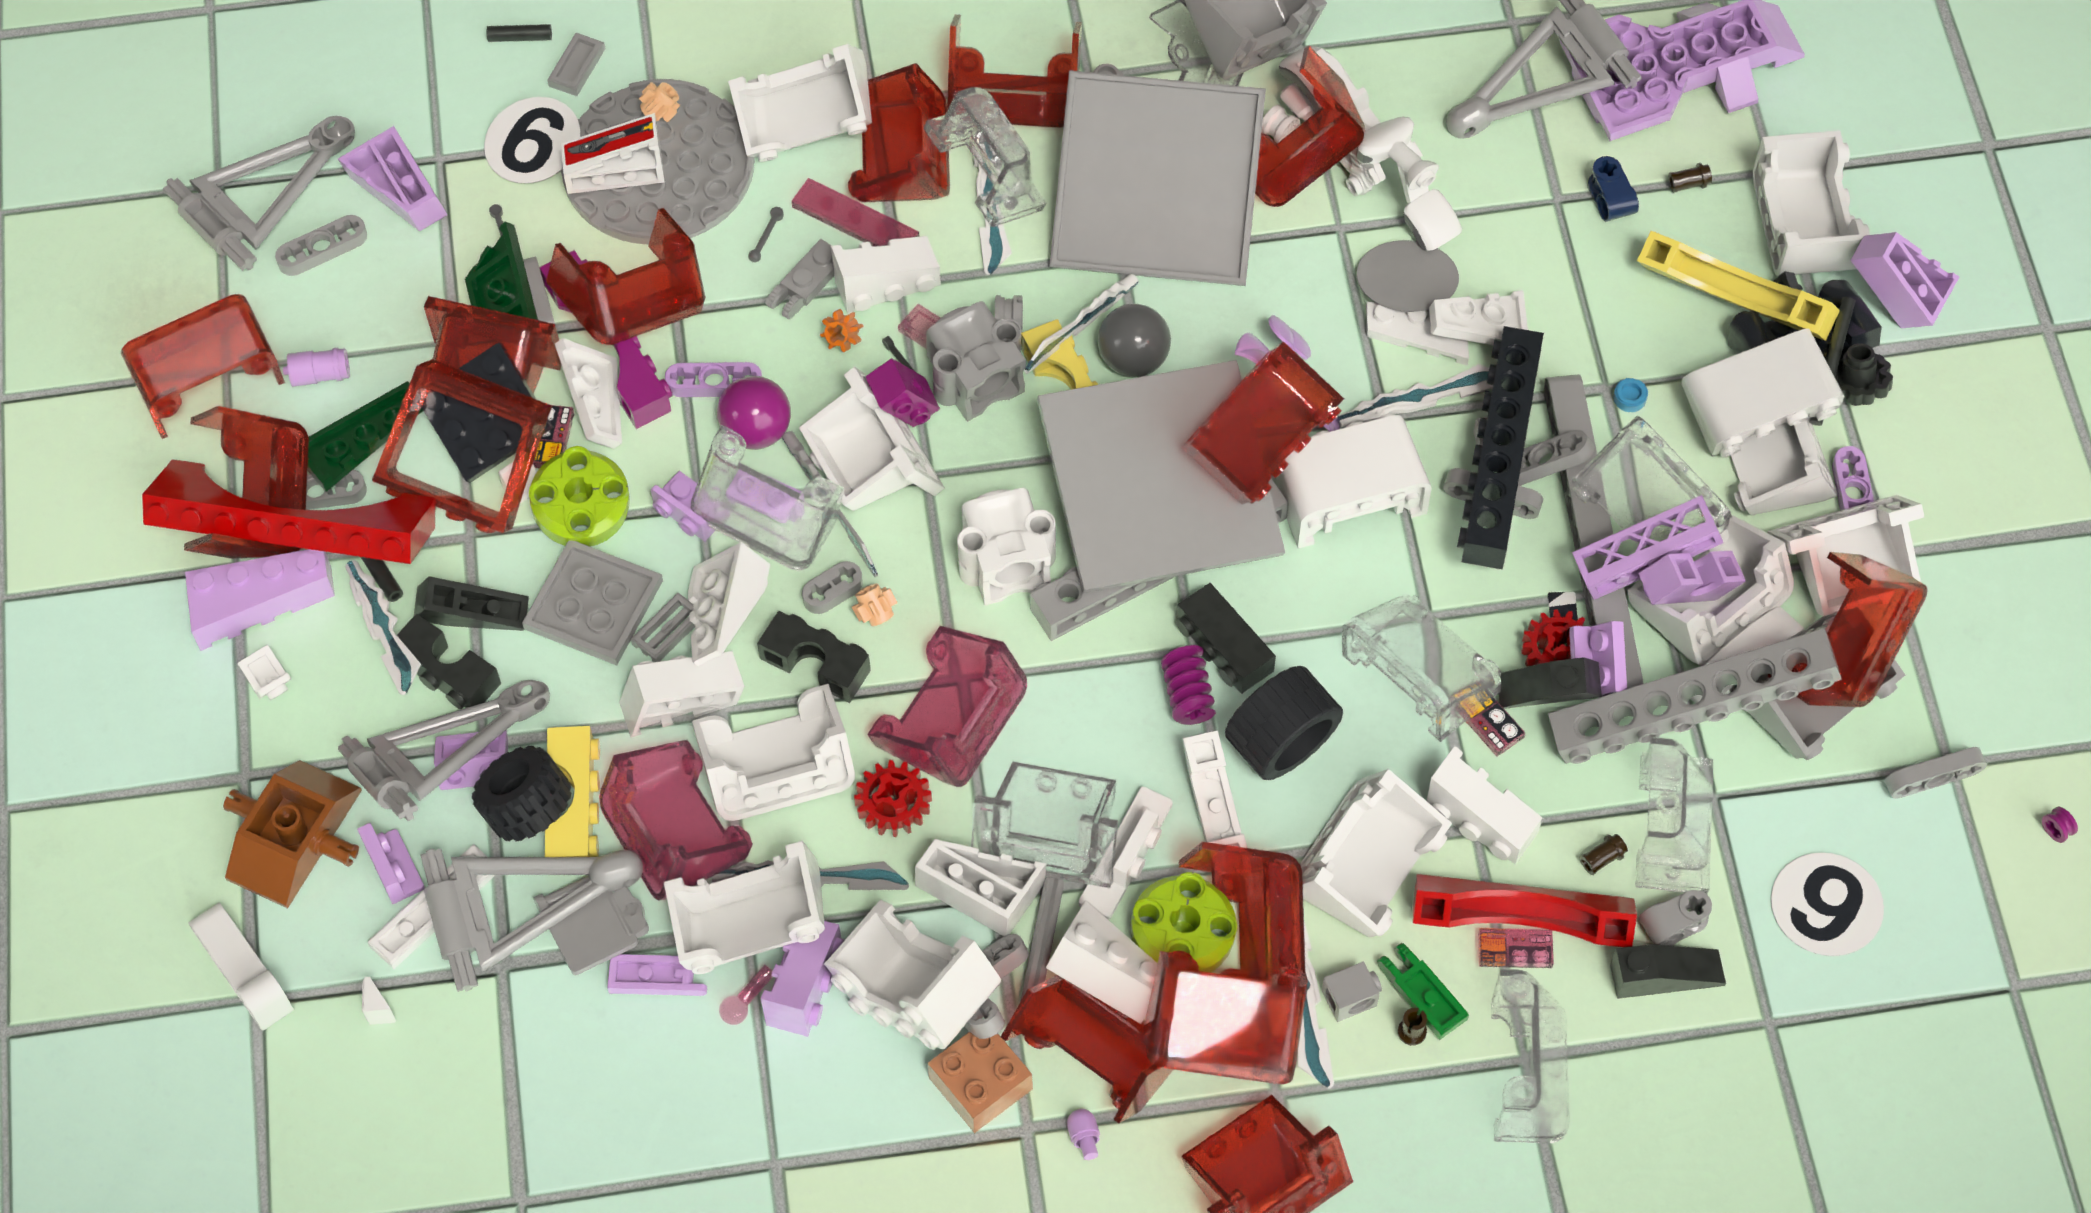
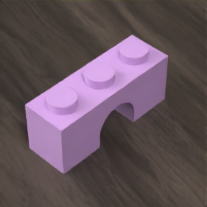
[1638,551,1746,605]

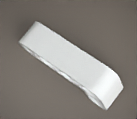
[188,903,294,1031]

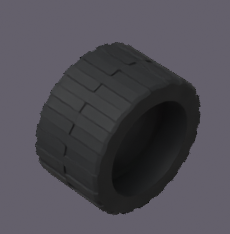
[1225,666,1343,780]

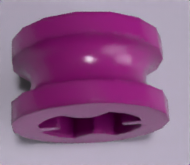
[2042,806,2078,843]

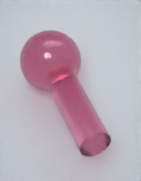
[719,964,772,1025]

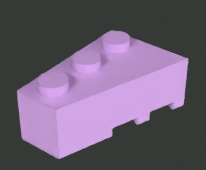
[338,126,448,231]
[1851,232,1959,328]
[761,921,845,1037]

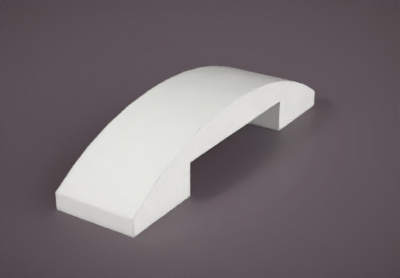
[1690,606,1805,704]
[1183,730,1252,877]

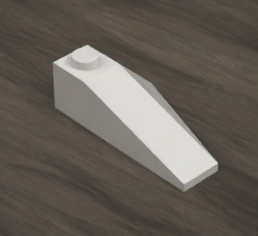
[688,542,770,666]

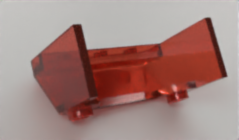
[947,14,1082,128]
[1255,45,1365,207]
[546,208,706,345]
[121,294,285,439]
[184,406,309,559]
[1768,552,1928,707]
[1179,841,1306,1006]
[1000,975,1184,1124]

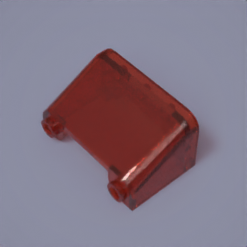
[848,63,950,202]
[1143,951,1308,1084]

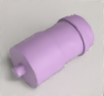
[283,347,350,387]

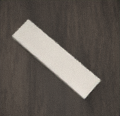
[368,844,495,969]

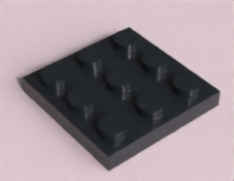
[415,342,554,483]

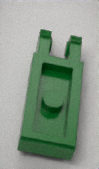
[1377,943,1469,1040]

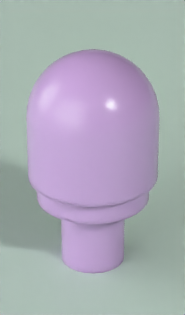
[1067,1109,1100,1160]

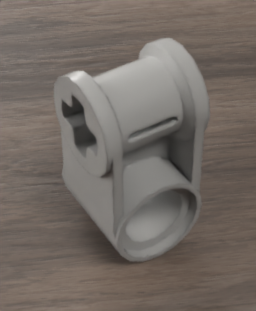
[1639,890,1712,946]

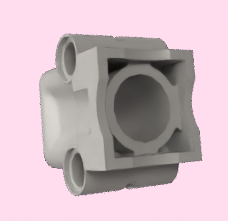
[926,301,1026,422]

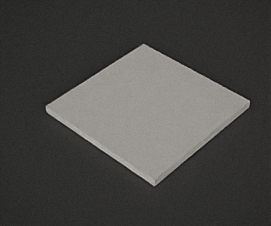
[1050,70,1266,286]
[1037,360,1285,593]

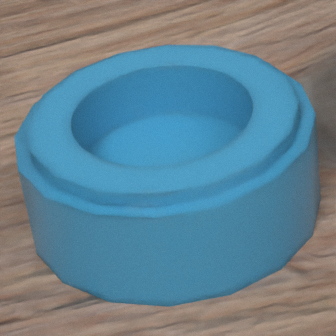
[1613,378,1648,412]

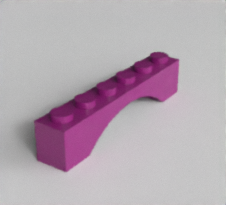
[539,250,673,429]

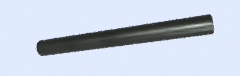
[1809,297,1855,426]

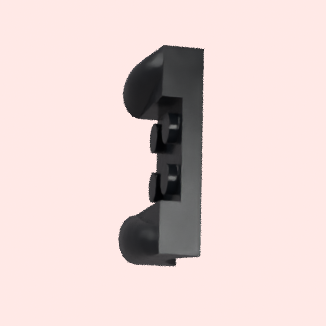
[1728,280,1882,360]

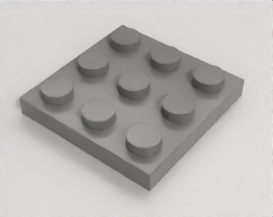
[522,541,663,665]

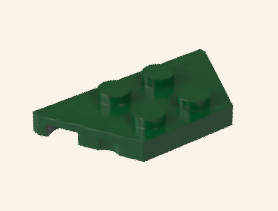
[465,221,540,337]

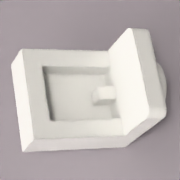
[237,645,291,700]

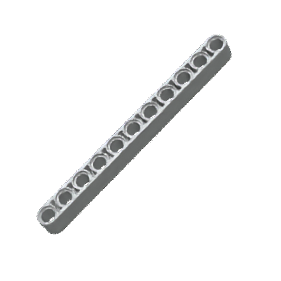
[1544,374,1644,689]

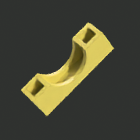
[1021,319,1098,390]
[545,726,600,857]

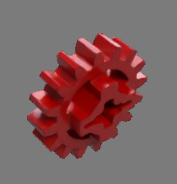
[1521,609,1585,667]
[854,760,932,837]

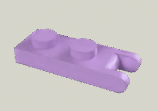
[607,954,707,996]

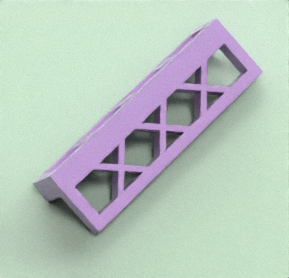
[1572,495,1724,600]

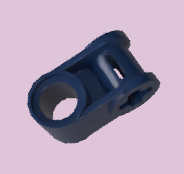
[1587,156,1639,222]

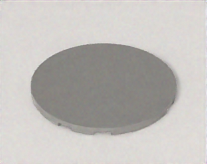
[561,79,755,245]

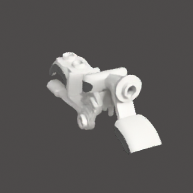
[1279,45,1462,251]

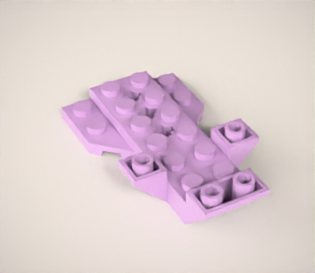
[1560,0,1805,141]

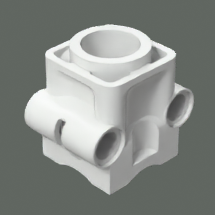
[957,488,1056,605]

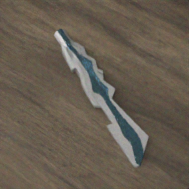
[782,431,878,577]
[712,860,909,890]

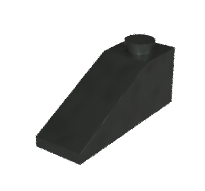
[413,576,529,631]
[1497,657,1602,709]
[1610,944,1726,999]

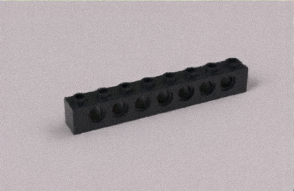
[1457,326,1544,570]

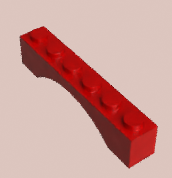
[1413,874,1637,947]

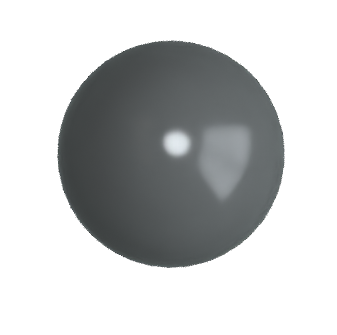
[1098,304,1171,377]

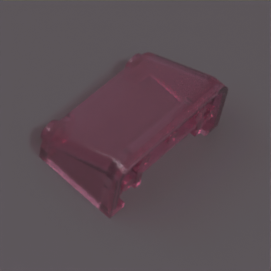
[867,626,1027,787]
[599,739,753,901]

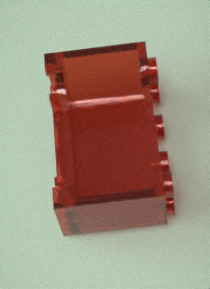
[1181,341,1345,505]

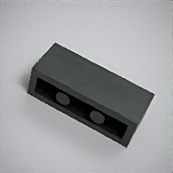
[1176,582,1276,694]

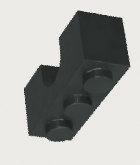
[757,611,871,703]
[389,613,501,709]

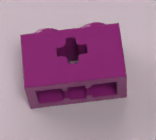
[865,358,940,427]

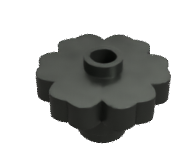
[1835,343,1893,406]

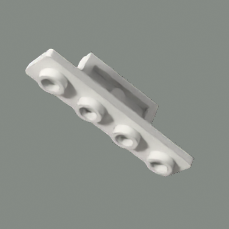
[1079,787,1173,919]

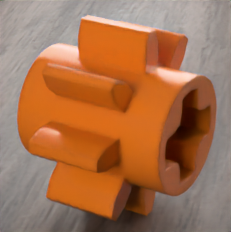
[820,309,864,352]

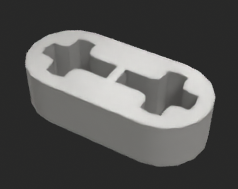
[802,561,863,614]

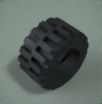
[472,746,572,842]

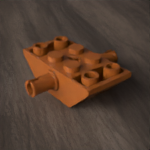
[223,760,362,909]

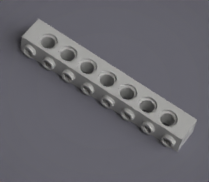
[1030,472,1288,641]
[1548,628,1842,764]

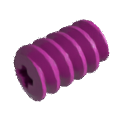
[1161,645,1216,725]

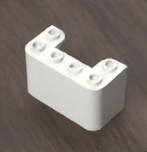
[1753,130,1870,276]
[1272,413,1432,548]
[824,900,1001,1050]

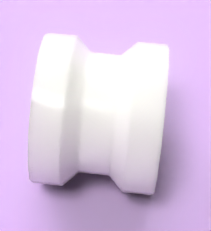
[1262,105,1300,146]

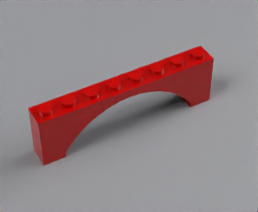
[142,459,436,564]

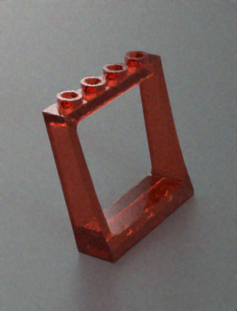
[372,359,552,533]

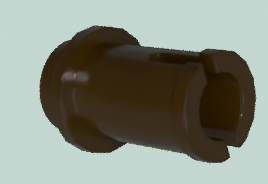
[1668,163,1712,193]
[1580,834,1628,875]
[1397,1008,1427,1046]

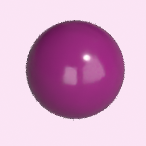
[717,376,791,450]

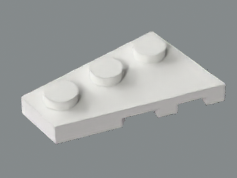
[1429,290,1528,345]
[1366,302,1469,366]
[555,338,622,449]

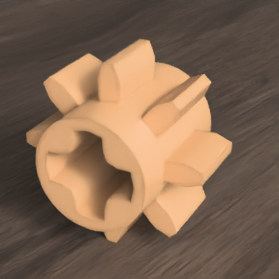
[639,82,680,122]
[852,583,898,626]

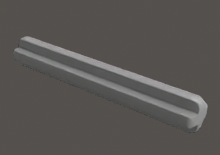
[1020,876,1064,1013]

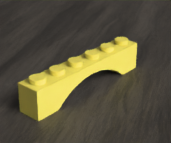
[1637,231,1840,341]

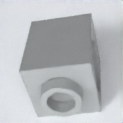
[1322,961,1382,1022]

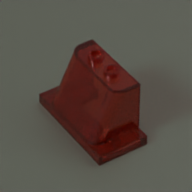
[424,296,562,394]
[1181,1095,1353,1213]

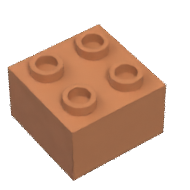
[928,1032,1033,1134]

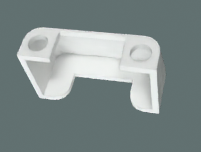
[1681,329,1845,458]

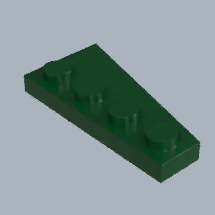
[291,381,423,492]

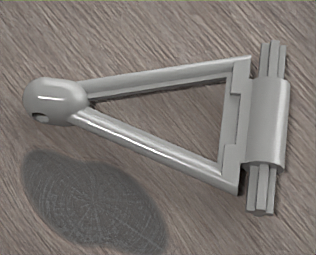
[1446,0,1642,139]
[163,116,355,271]
[338,680,550,821]
[420,849,643,992]

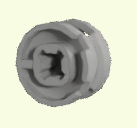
[995,295,1023,333]

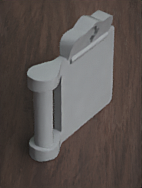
[533,875,649,975]

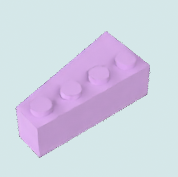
[185,549,335,651]

